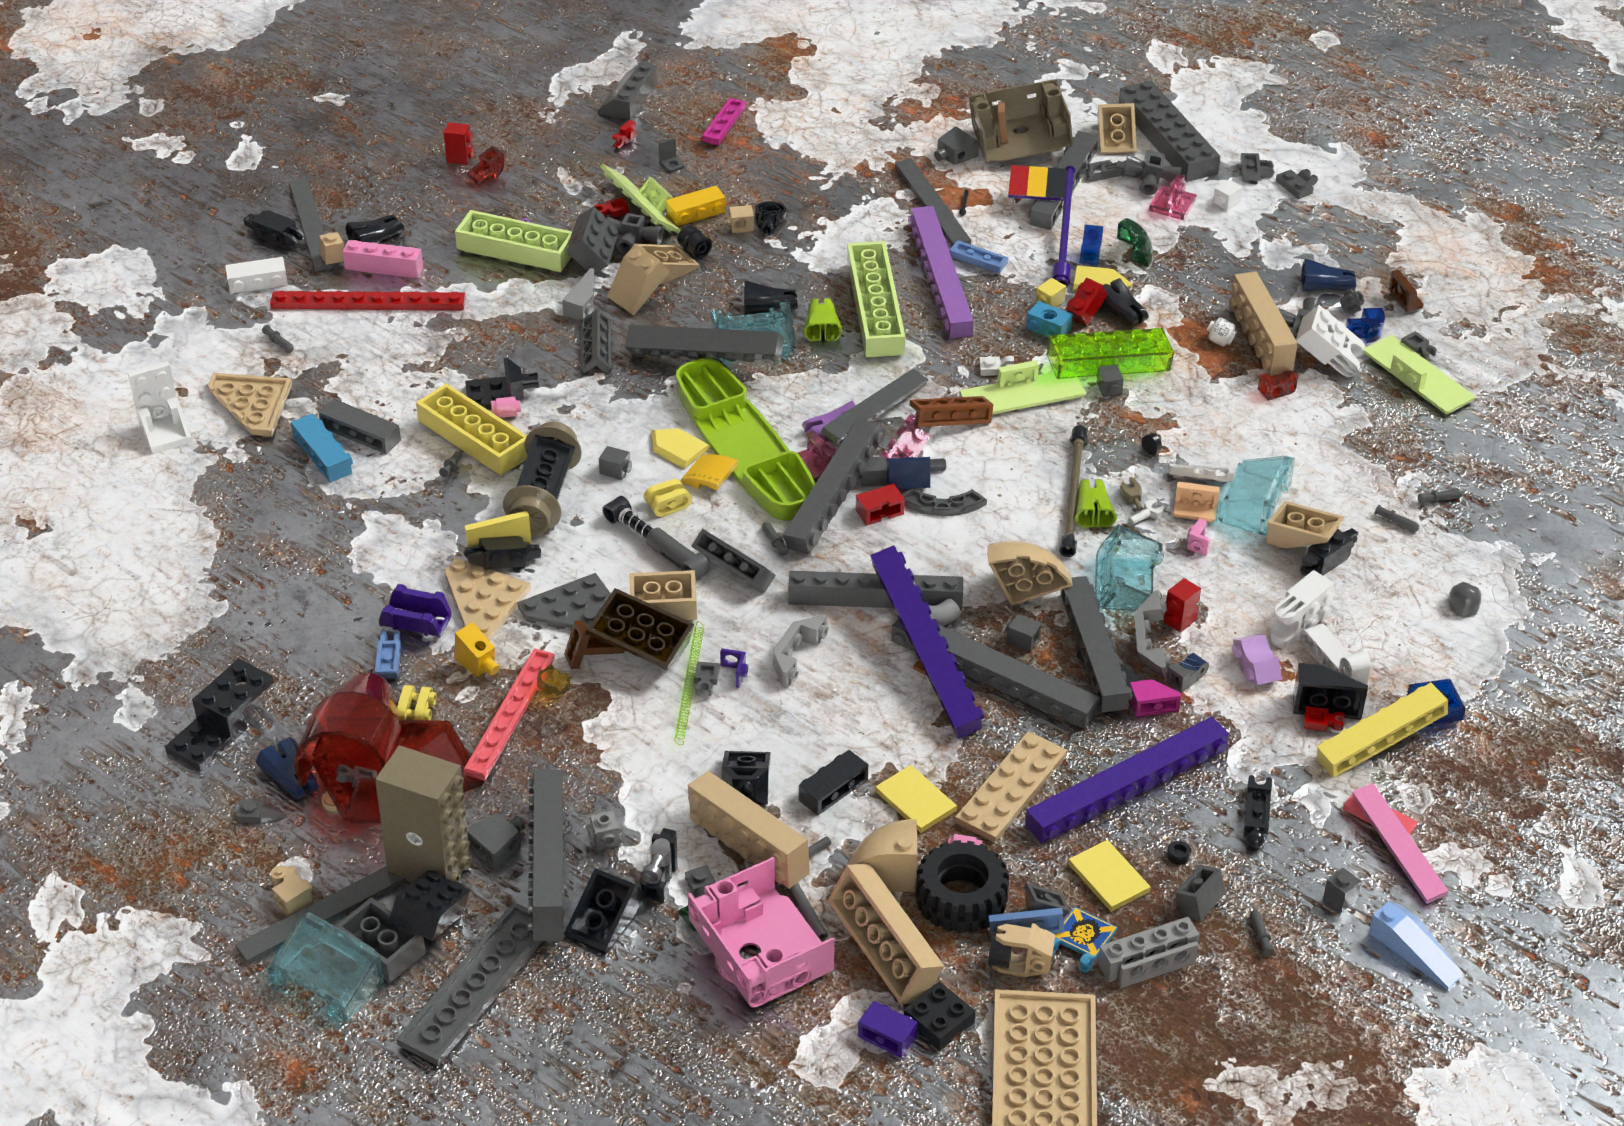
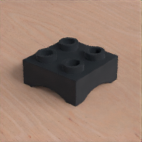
[904,981,976,1051]

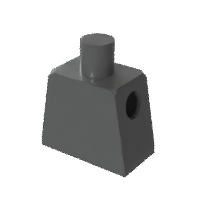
[934,127,979,165]
[467,813,525,870]

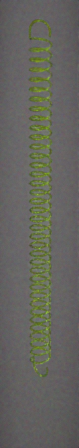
[674,621,704,745]

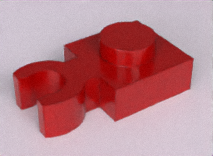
[612,120,637,149]
[594,197,629,218]
[1304,706,1345,731]

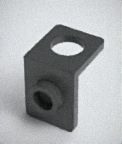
[659,137,685,173]

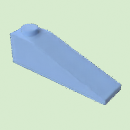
[1369,902,1464,990]

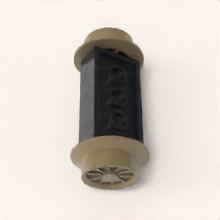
[503,422,582,536]

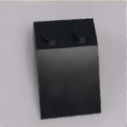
[1293,663,1368,720]
[563,868,645,953]

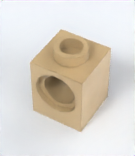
[726,205,754,233]

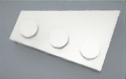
[1169,464,1234,482]

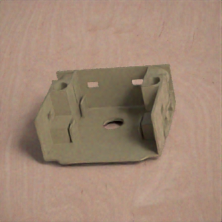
[969,79,1073,162]

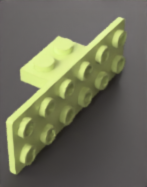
[600,164,681,234]
[1363,335,1475,414]
[960,360,1086,415]

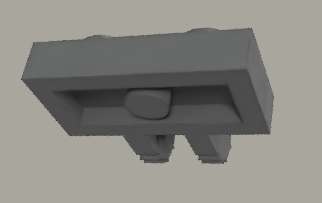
[1240,153,1275,181]
[1276,169,1318,199]

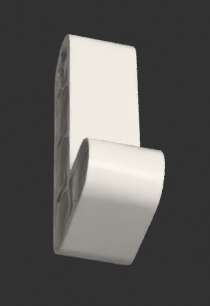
[1300,623,1371,684]

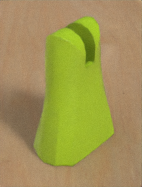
[803,298,843,341]
[1075,479,1117,527]

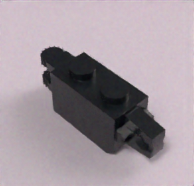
[243,210,305,247]
[1300,528,1359,576]
[464,536,541,570]

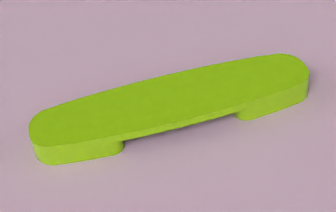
[676,358,816,521]

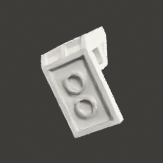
[127,361,192,454]

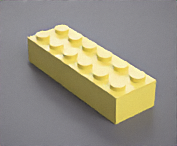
[416,383,528,476]

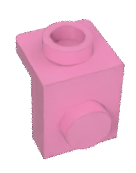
[1187,518,1210,556]

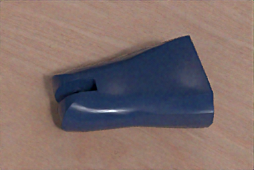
[1301,258,1356,292]
[256,737,319,800]

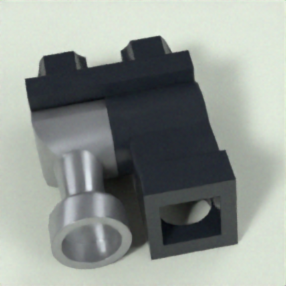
[641,828,678,903]

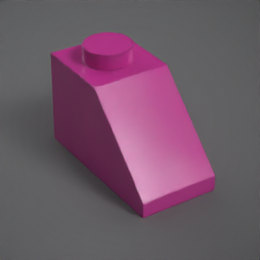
[1129,679,1181,717]

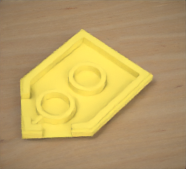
[1073,265,1132,292]
[651,428,711,469]

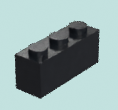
[799,750,869,816]

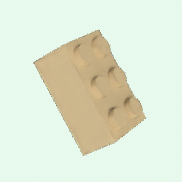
[629,570,697,620]

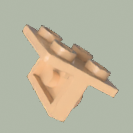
[1173,482,1220,522]

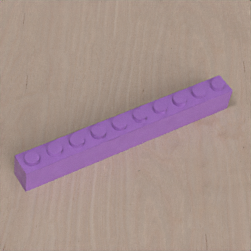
[908,206,974,338]

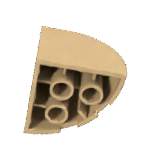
[987,541,1073,606]
[847,819,917,892]

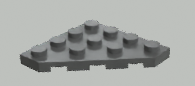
[517,573,611,629]

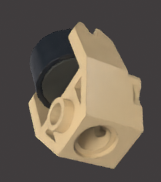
[988,923,1055,977]

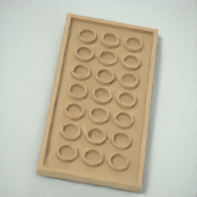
[992,989,1097,1126]

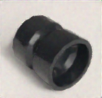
[677,225,712,259]

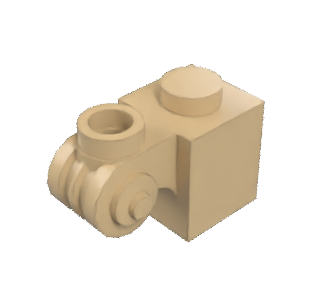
[271,865,313,917]

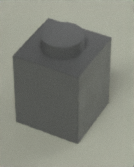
[1096,364,1124,397]
[598,446,632,480]
[858,456,888,487]
[1006,614,1042,652]
[1323,868,1362,912]

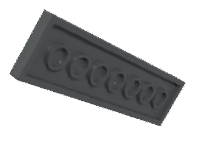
[396,902,543,1066]

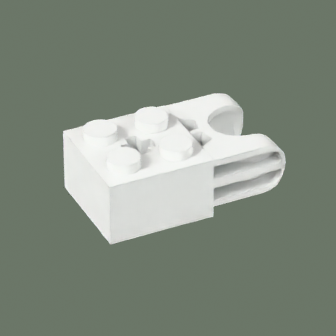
[1296,305,1365,377]
[1269,570,1335,649]

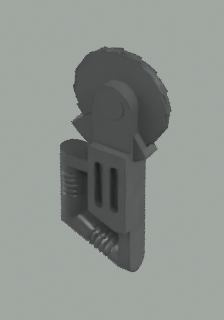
[1086,160,1141,182]

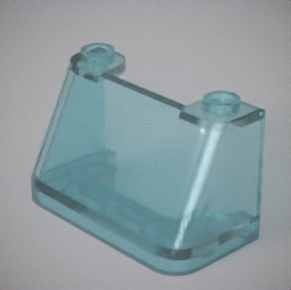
[711,302,797,362]
[1216,455,1295,536]
[1095,524,1164,611]
[268,912,385,1023]

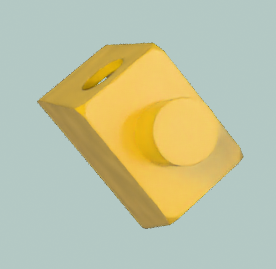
[454,622,500,676]

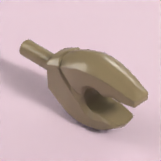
[1120,477,1143,511]

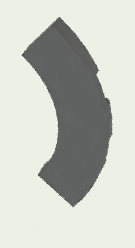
[902,489,987,516]

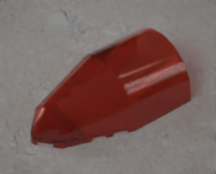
[294,672,402,786]

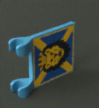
[1052,907,1118,973]

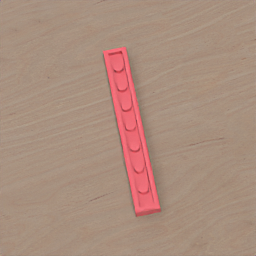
[463,648,555,781]

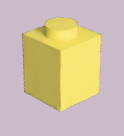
[1035,278,1066,307]

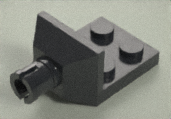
[465,358,539,410]
[721,751,771,804]

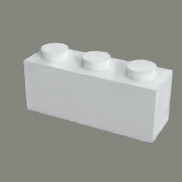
[225,257,288,294]

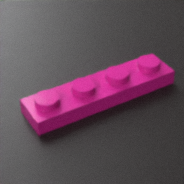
[702,98,746,145]

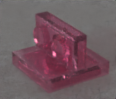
[1149,174,1197,220]
[798,431,837,483]

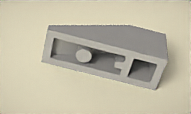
[562,268,595,321]

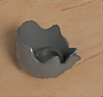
[1449,582,1482,616]

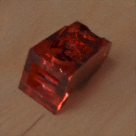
[1257,370,1298,401]

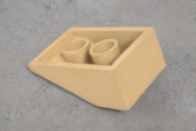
[1097,103,1137,154]
[607,243,670,316]
[637,244,700,284]
[1267,501,1344,549]

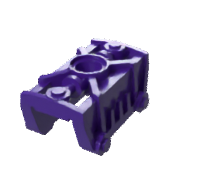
[379,584,452,638]

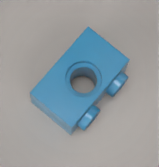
[1026,301,1073,341]

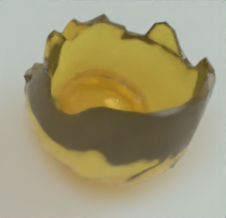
[536,665,572,699]

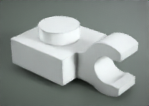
[980,356,1014,376]

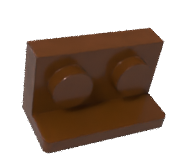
[1388,269,1424,312]

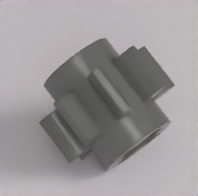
[1340,289,1365,313]

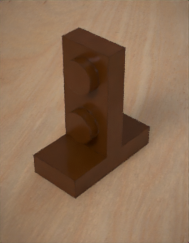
[564,620,625,669]

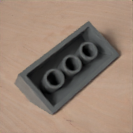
[598,62,658,120]

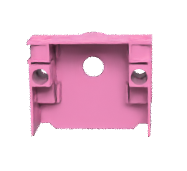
[688,857,835,1008]

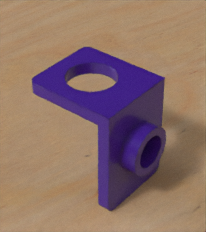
[720,648,749,688]

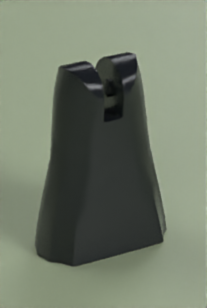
[345,214,405,243]
[1101,278,1149,326]
[744,281,798,315]

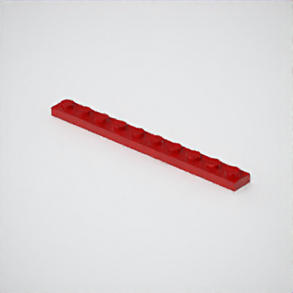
[270,290,466,310]

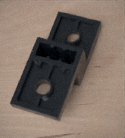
[165,658,274,771]

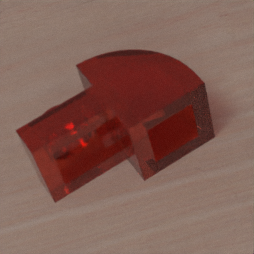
[467,146,505,185]

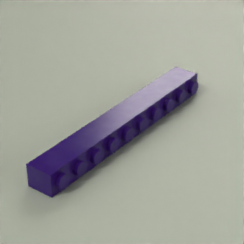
[870,545,984,739]
[1025,717,1229,843]

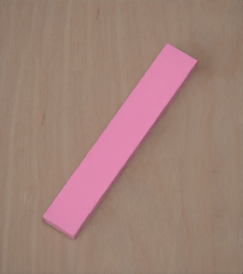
[1352,783,1448,904]

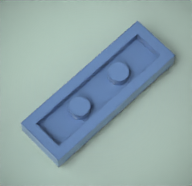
[949,240,1008,273]
[989,907,1065,938]

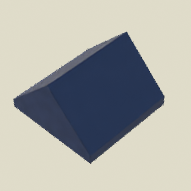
[887,457,930,489]

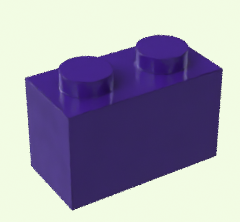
[858,1001,918,1059]

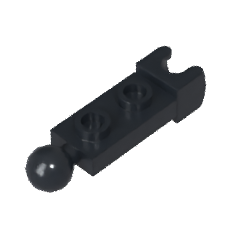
[1244,775,1272,848]

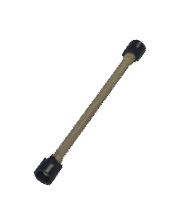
[1059,425,1088,557]

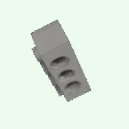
[1098,917,1200,989]

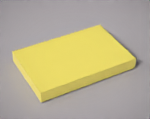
[465,511,532,547]
[875,765,957,833]
[1068,840,1151,912]

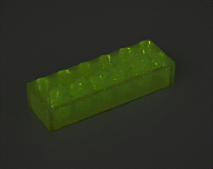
[1046,328,1174,379]

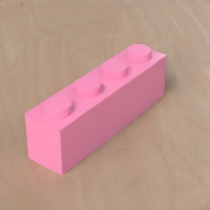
[342,240,423,279]

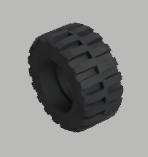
[916,840,1009,934]

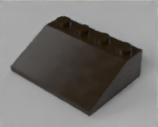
[586,588,694,670]

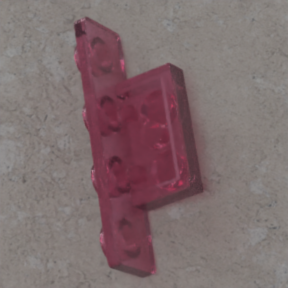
[879,413,930,463]

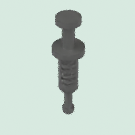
[439,449,464,477]

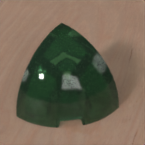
[1117,218,1153,267]

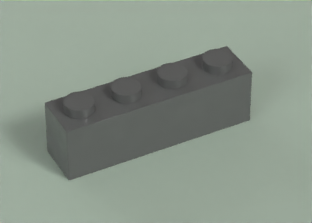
[318,398,401,455]
[691,528,776,593]

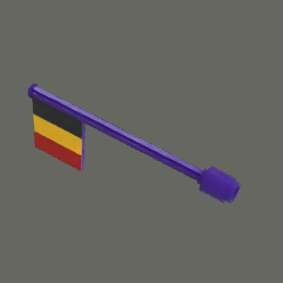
[1008,165,1076,288]

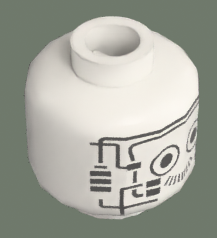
[1206,318,1237,347]

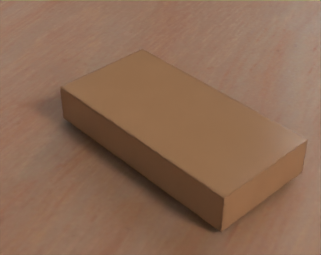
[997,102,1008,143]

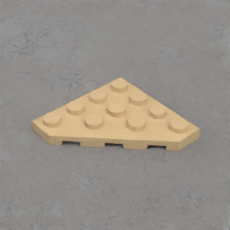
[208,373,292,437]
[445,558,531,641]

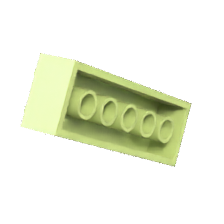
[455,210,572,272]

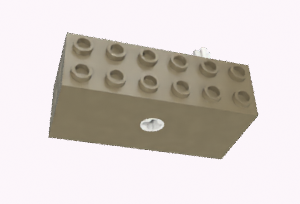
[375,745,471,883]

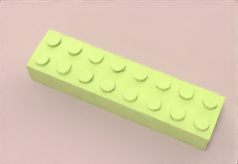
[847,241,905,357]

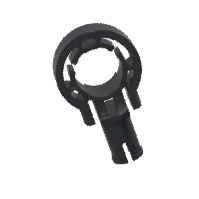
[755,201,787,236]

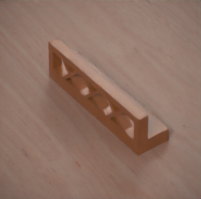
[909,396,994,427]

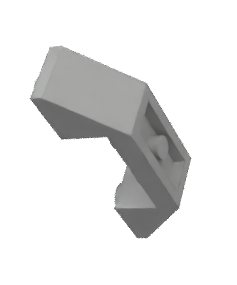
[1134,590,1172,678]
[773,615,829,689]

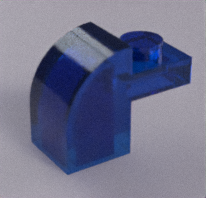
[1079,224,1104,265]
[1345,308,1385,343]

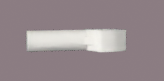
[1128,500,1164,525]

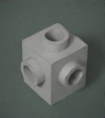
[587,811,623,852]

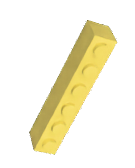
[1317,683,1448,778]

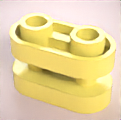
[643,479,692,517]
[396,685,437,727]

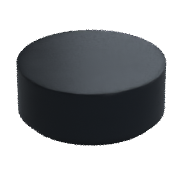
[1142,433,1162,455]
[1167,841,1191,865]

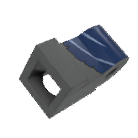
[1166,653,1209,693]

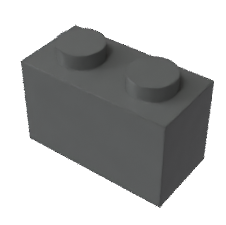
[1175,865,1225,921]

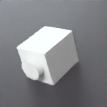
[1213,179,1243,211]

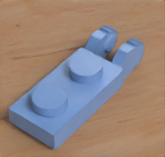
[375,631,401,679]

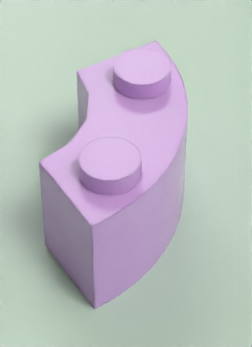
[1232,634,1282,685]

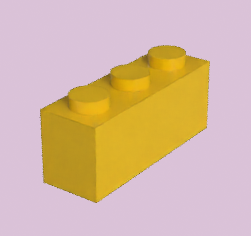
[666,186,726,227]

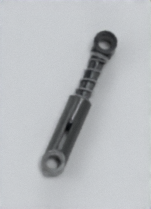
[602,496,711,580]

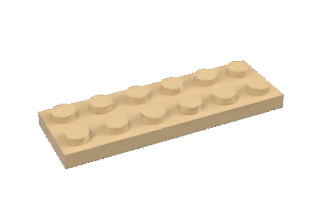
[955,731,1068,843]

